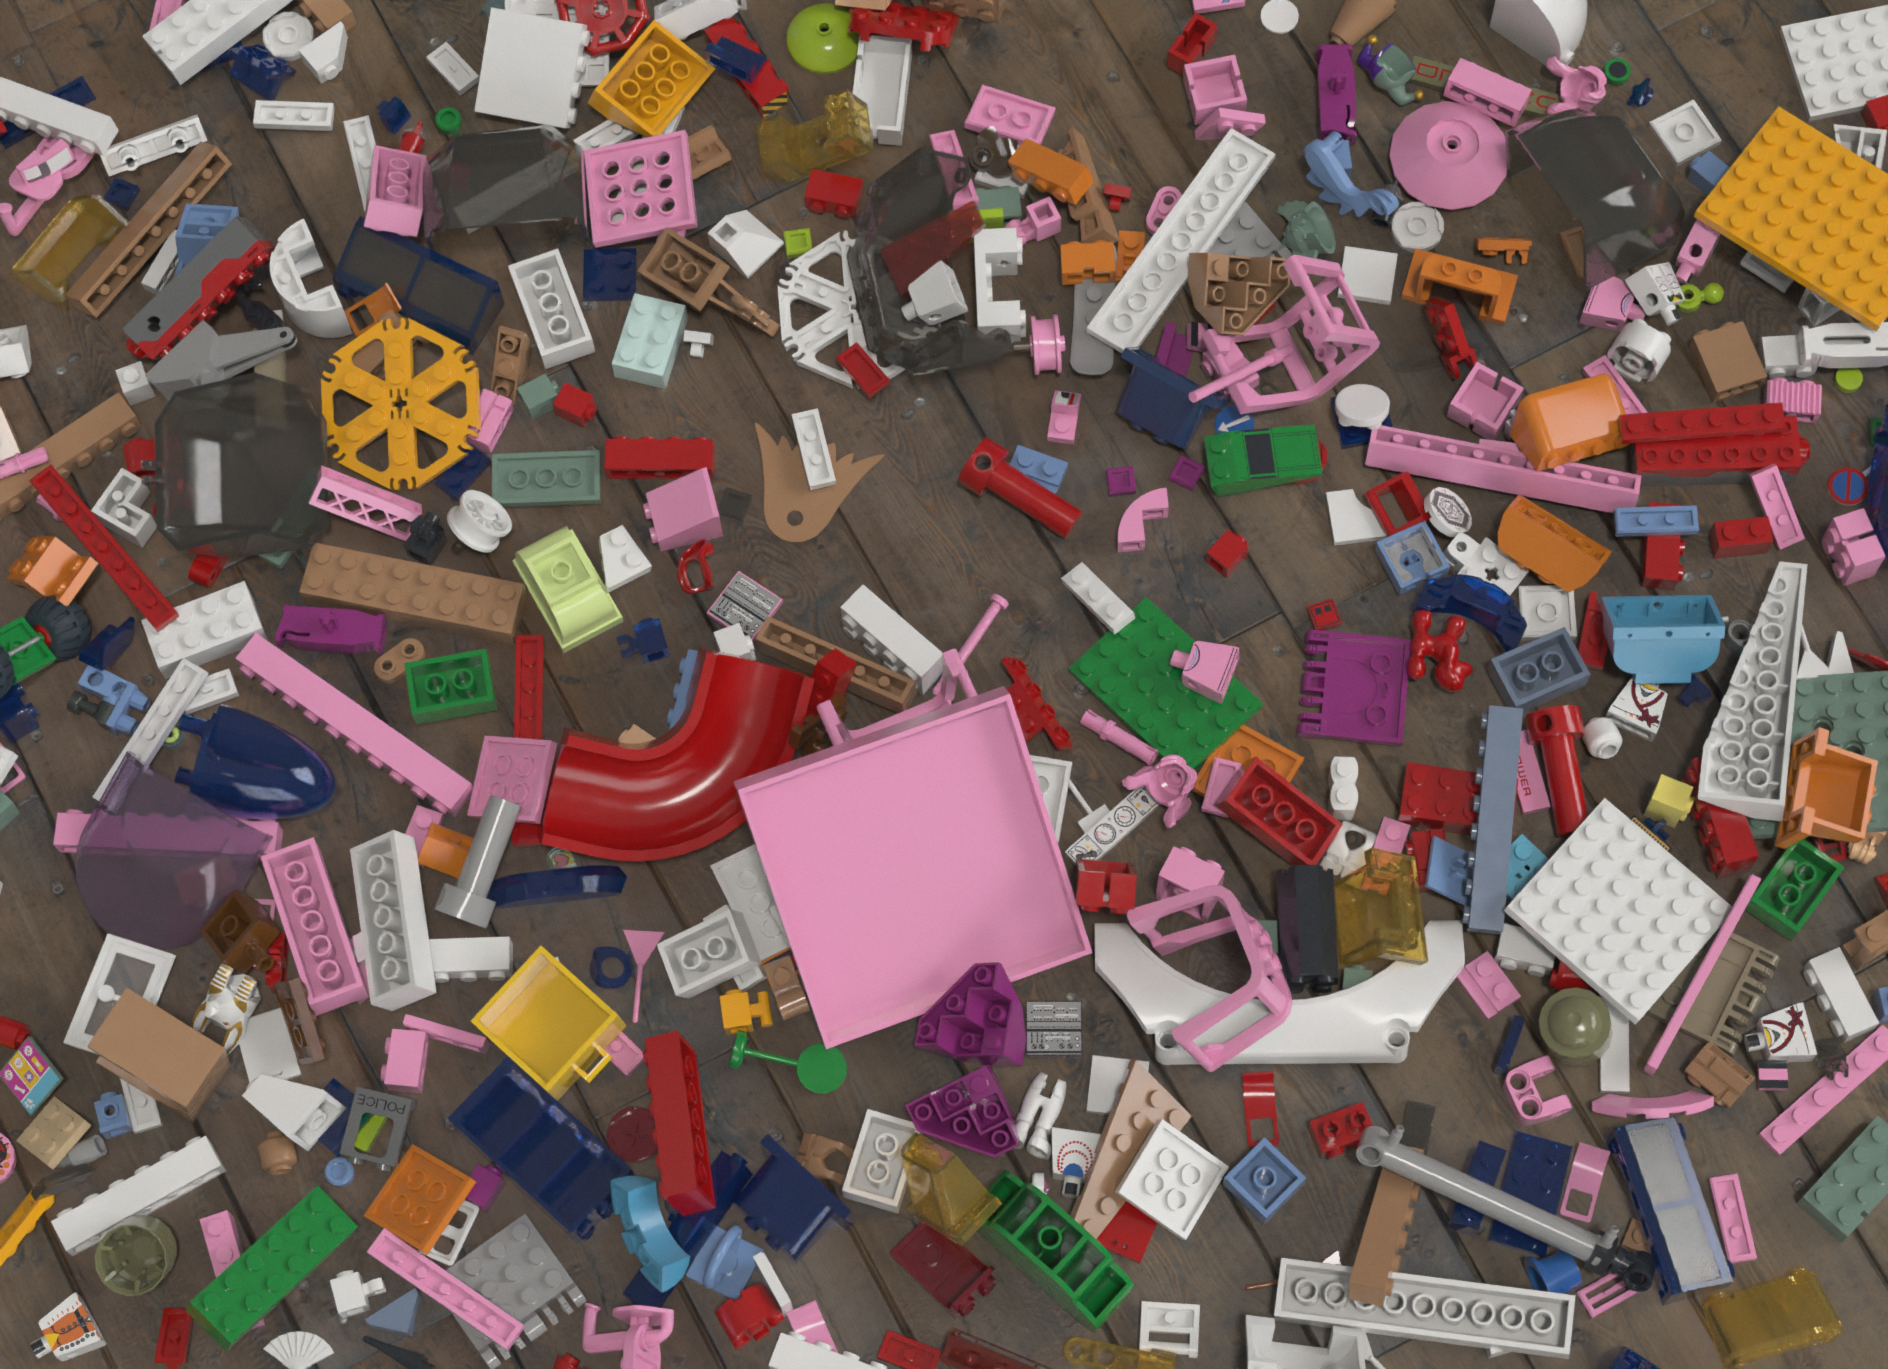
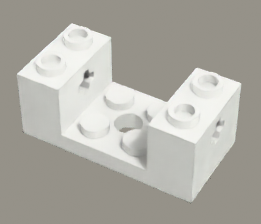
[974,228,1026,349]

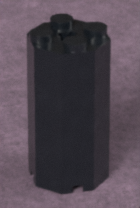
[1275,865,1339,994]

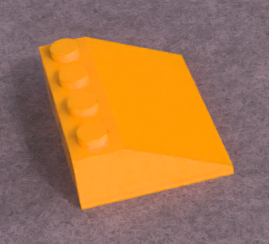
[588,20,716,137]

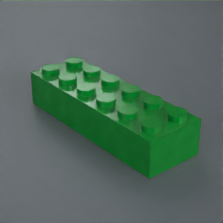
[186,1186,358,1352]

